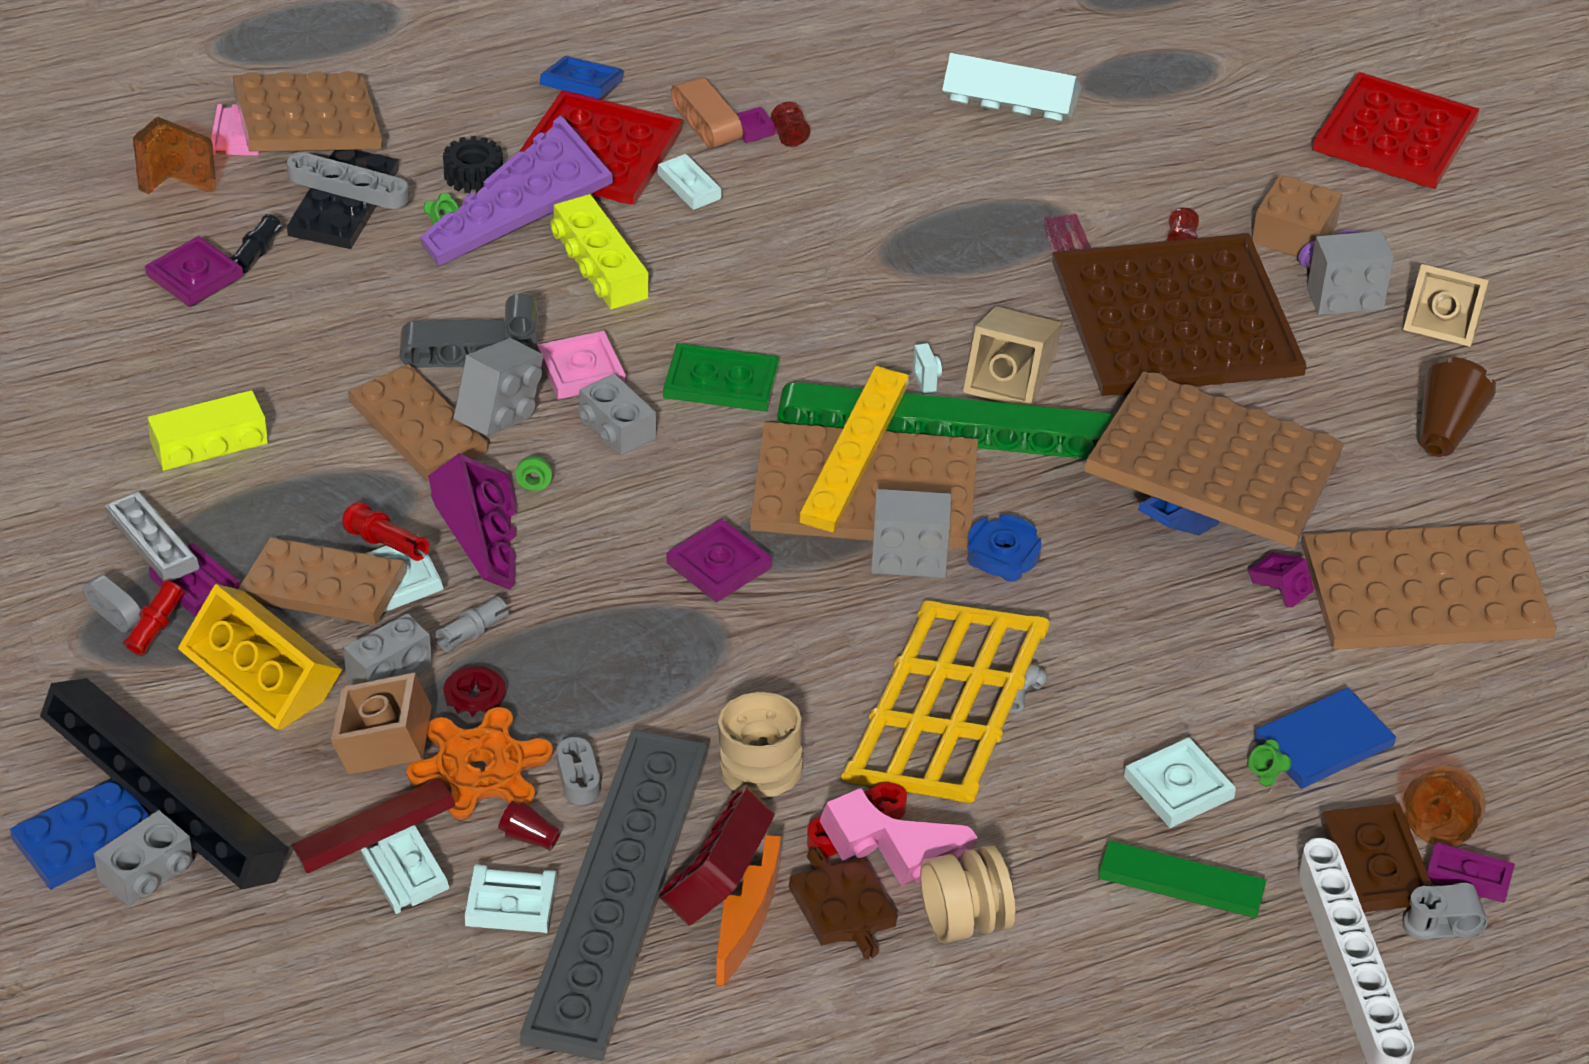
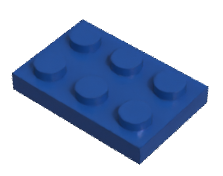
[10,779,149,890]

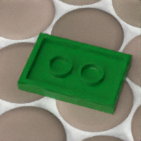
[663,343,780,412]

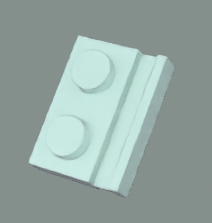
[361,825,450,914]

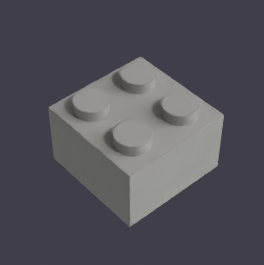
[1307,231,1394,315]
[454,338,544,436]
[871,489,951,578]

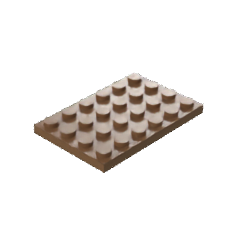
[750,422,978,548]
[1302,523,1556,650]

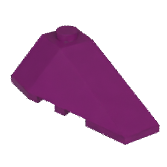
[428,453,517,589]

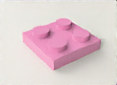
[537,331,626,400]

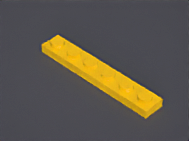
[800,366,909,533]

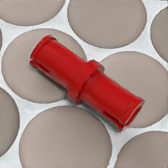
[123,580,185,656]

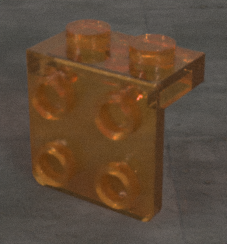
[133,116,216,195]

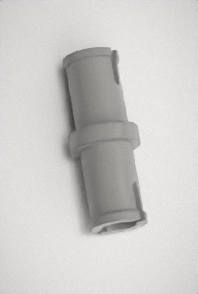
[435,596,509,652]

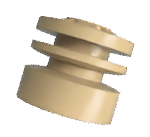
[718,692,803,798]
[920,845,1015,944]

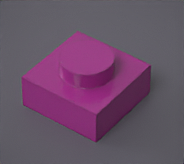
[736,107,775,143]

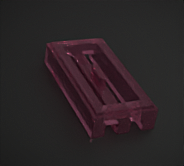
[1044,214,1091,252]

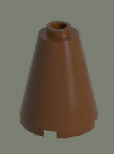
[1419,357,1496,457]

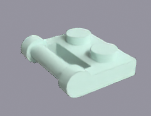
[465,864,557,933]

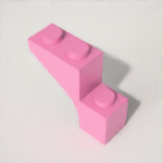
[819,788,978,886]

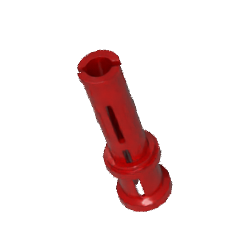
[342,502,430,561]

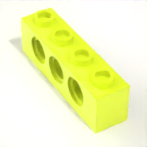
[550,194,648,310]

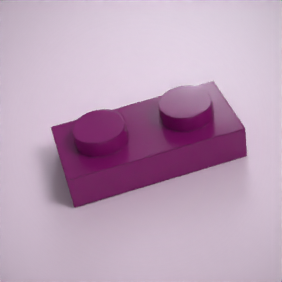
[1427,842,1515,903]

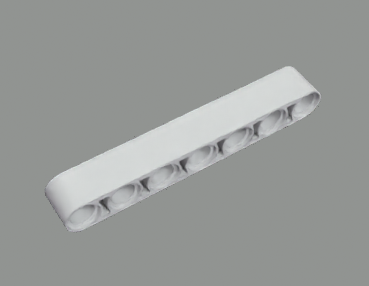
[1298,838,1414,1064]

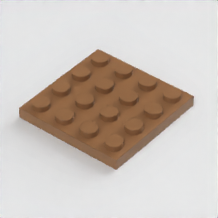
[233,71,382,152]

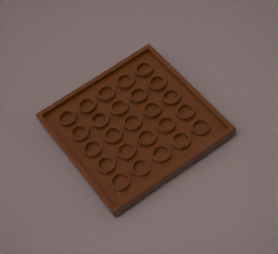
[1052,233,1307,396]

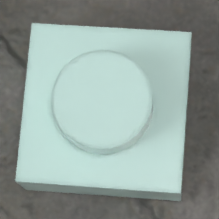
[913,343,942,394]

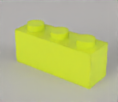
[147,390,268,471]

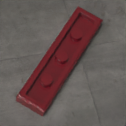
[291,778,455,873]

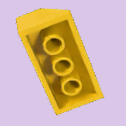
[177,584,343,730]

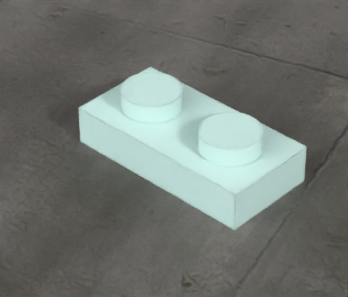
[658,154,721,210]

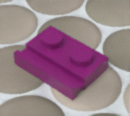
[149,542,240,617]

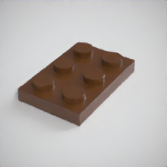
[1321,803,1433,912]

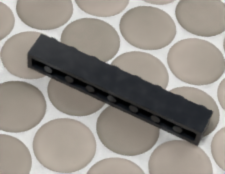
[40,678,289,890]

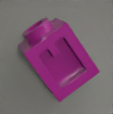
[1249,552,1314,607]

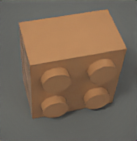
[1252,175,1342,257]
[331,672,432,775]

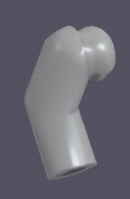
[1010,664,1047,713]

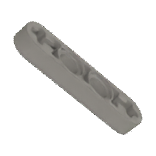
[287,153,409,209]

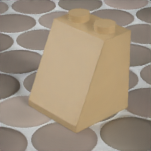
[963,306,1062,406]

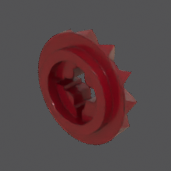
[443,666,506,717]

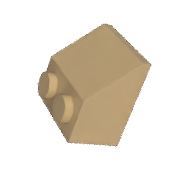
[1403,264,1490,347]

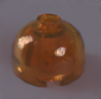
[1403,765,1486,846]

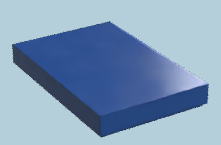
[1254,688,1396,789]

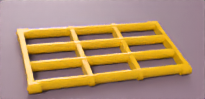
[841,600,1050,803]

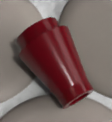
[498,801,561,851]

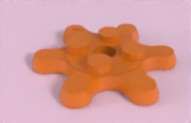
[406,707,553,820]

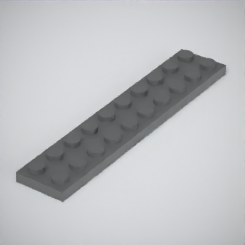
[520,729,708,1061]

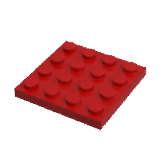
[1312,72,1480,189]
[519,90,682,205]

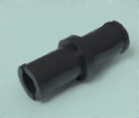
[230,214,282,273]

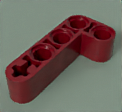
[659,785,775,926]

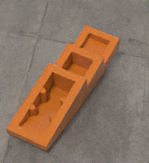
[716,835,781,986]

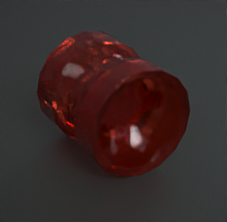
[770,101,810,147]

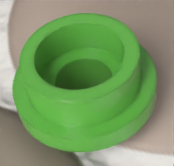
[515,456,552,491]

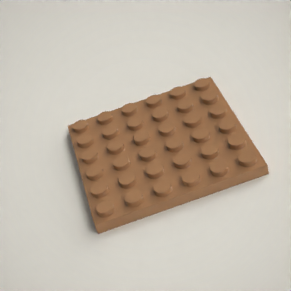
[1084,371,1344,548]

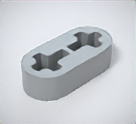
[83,574,140,633]
[557,737,600,805]

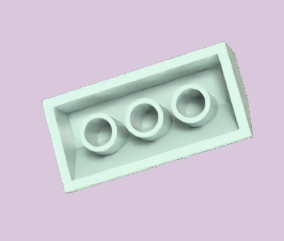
[942,53,1081,122]

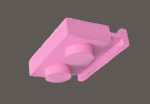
[210,104,260,155]

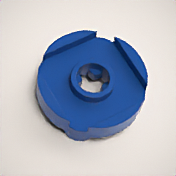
[967,515,1042,581]

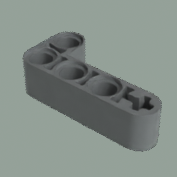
[400,293,537,368]

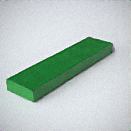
[1098,840,1267,918]

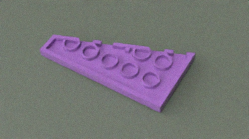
[420,115,613,266]

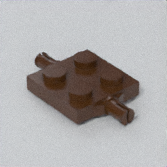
[788,847,898,959]

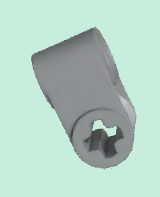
[1403,883,1488,940]

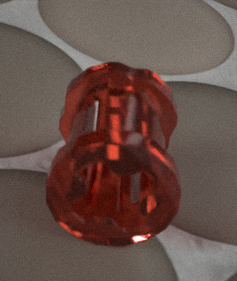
[1167,207,1199,241]

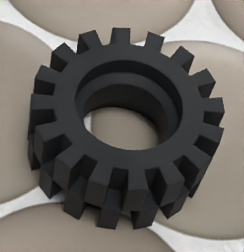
[443,136,503,193]

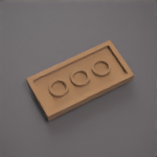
[348,364,487,481]
[238,537,407,625]

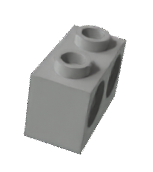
[578,373,656,455]
[344,613,432,685]
[94,810,193,907]

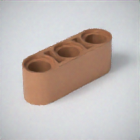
[671,77,743,148]

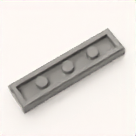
[105,492,200,581]

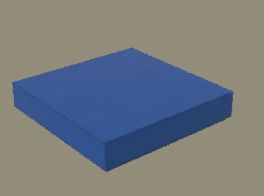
[540,56,624,99]

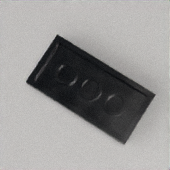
[287,149,399,249]

